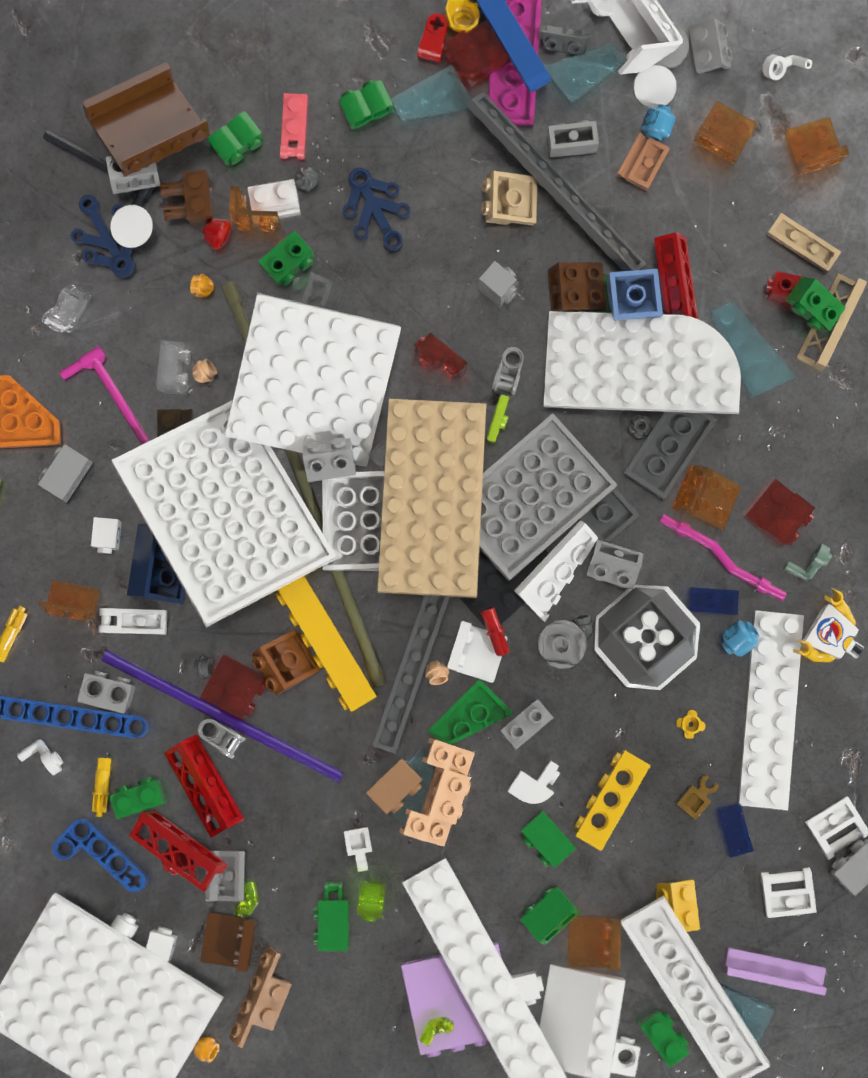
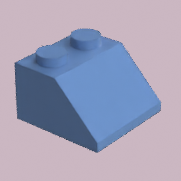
[606,269,663,321]

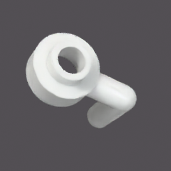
[763,54,812,80]
[17,739,64,776]

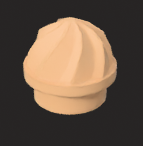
[192,359,217,383]
[425,660,449,685]

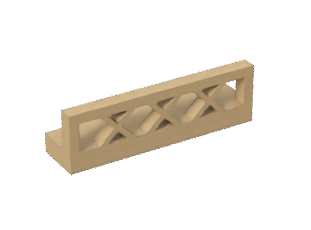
[796,273,867,371]

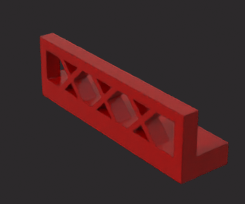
[654,232,698,319]
[164,734,244,838]
[129,810,228,891]

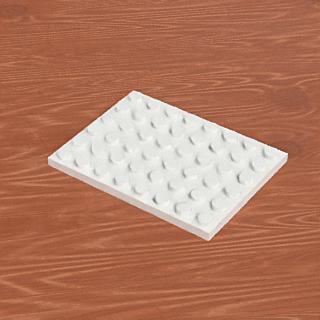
[112,400,336,627]
[0,893,224,1078]

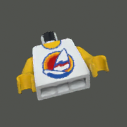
[793,588,864,662]

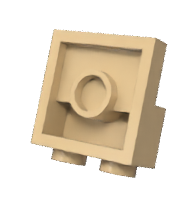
[481,171,537,226]

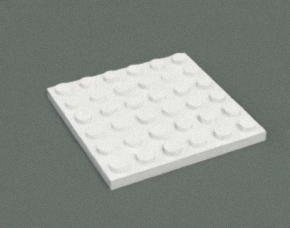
[225,293,401,467]

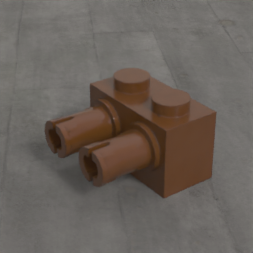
[160,169,214,226]

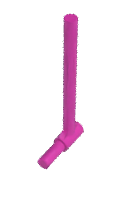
[59,345,150,445]

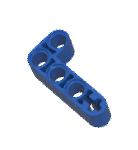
[52,818,149,892]

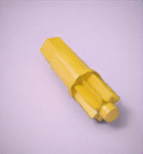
[0,605,27,663]
[92,757,111,817]

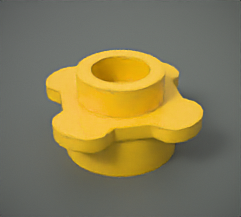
[676,710,705,739]

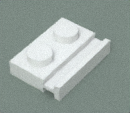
[248,179,301,223]

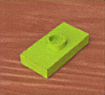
[486,394,509,446]

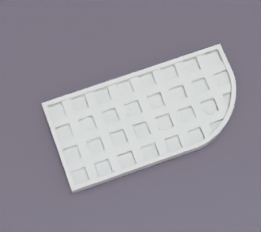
[544,311,741,414]

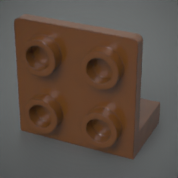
[548,262,607,312]
[200,912,257,972]

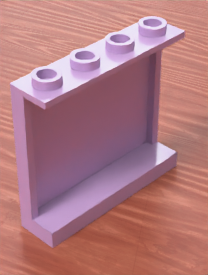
[401,942,501,1057]

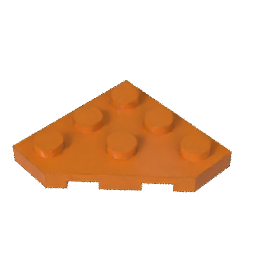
[0,375,61,448]

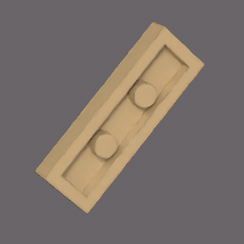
[767,213,841,273]

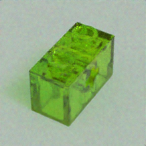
[357,881,387,922]

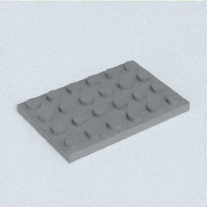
[479,413,617,581]

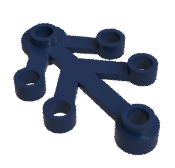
[343,168,410,251]
[71,195,135,277]

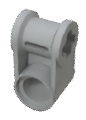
[492,347,524,396]
[198,719,246,759]

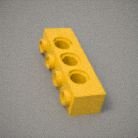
[573,750,651,851]

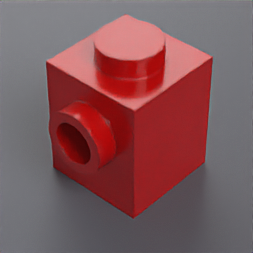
[765,271,804,304]

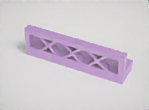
[723,947,827,995]

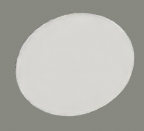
[634,65,676,108]
[110,205,153,248]

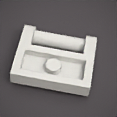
[805,796,868,860]
[760,867,817,918]

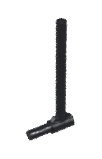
[43,130,154,207]

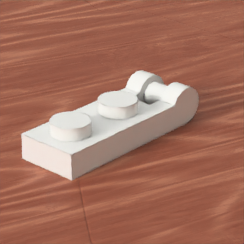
[98,608,167,635]

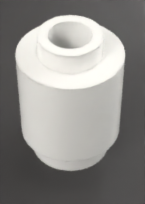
[110,913,139,939]

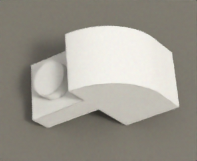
[507,761,560,804]

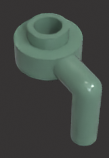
[784,543,832,581]

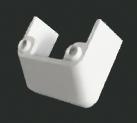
[570,0,683,75]

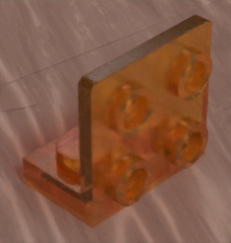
[693,101,757,165]
[785,117,850,176]
[229,186,281,232]
[672,465,741,530]
[38,580,101,622]
[568,917,621,971]

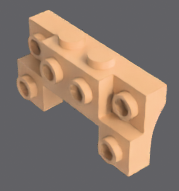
[399,738,475,847]

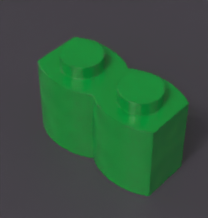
[338,80,394,130]
[207,111,264,166]

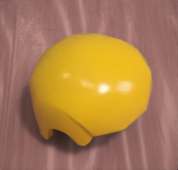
[444,0,480,33]

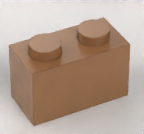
[366,758,423,814]

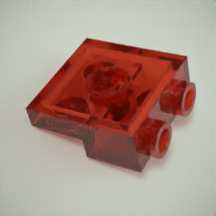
[444,20,511,87]
[414,333,468,379]
[744,479,815,547]
[200,654,266,720]

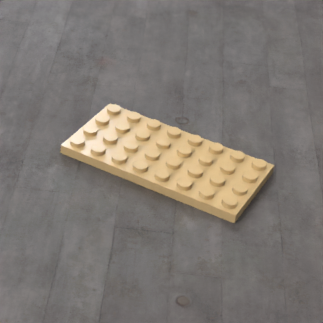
[378,399,486,598]

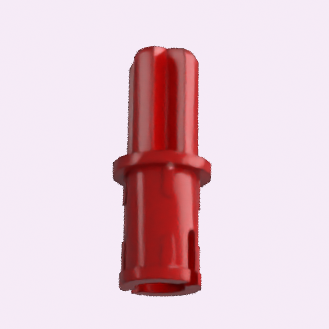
[480,607,510,656]

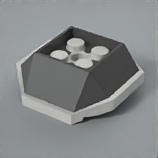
[594,585,700,690]

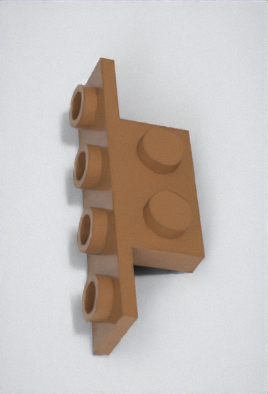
[229,946,292,1048]

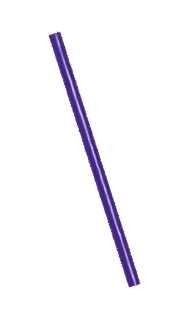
[101,650,344,783]

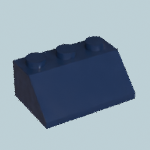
[127,524,185,604]

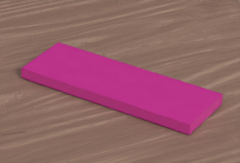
[488,0,541,128]

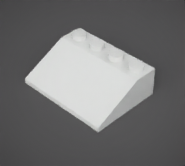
[322,471,385,571]
[539,964,625,1078]

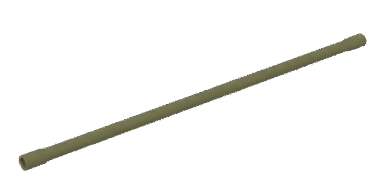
[222,281,387,688]

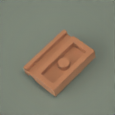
[617,132,670,191]

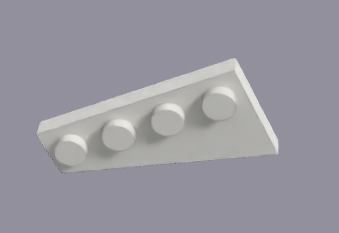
[514,520,598,622]

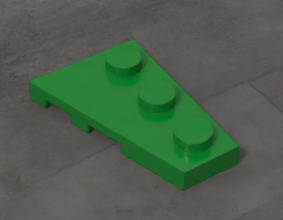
[428,679,514,745]

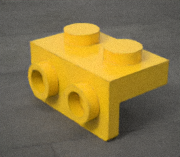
[656,880,700,932]

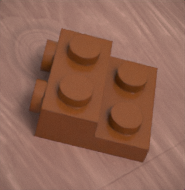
[251,629,321,696]

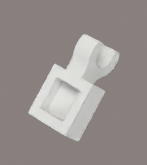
[344,827,373,872]

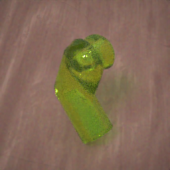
[234,881,259,917]
[419,1017,454,1046]

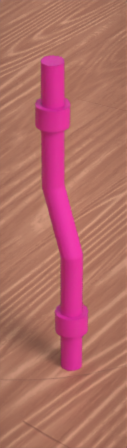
[660,514,787,601]

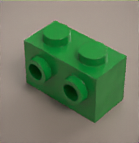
[258,231,315,288]
[786,277,846,331]
[109,777,168,819]
[520,811,576,868]
[520,887,581,945]
[637,1008,690,1068]

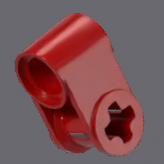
[417,13,448,63]

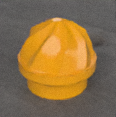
[190,274,214,298]
[194,1037,219,1062]

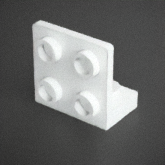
[447,621,507,683]

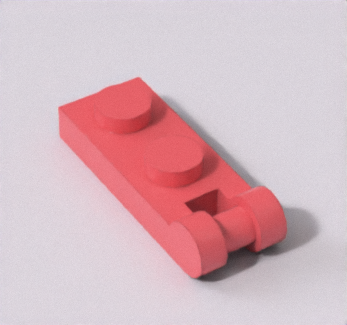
[280,93,308,160]

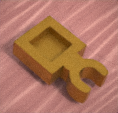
[676,775,719,820]

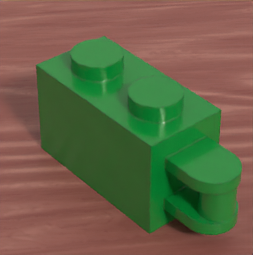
[313,882,349,951]

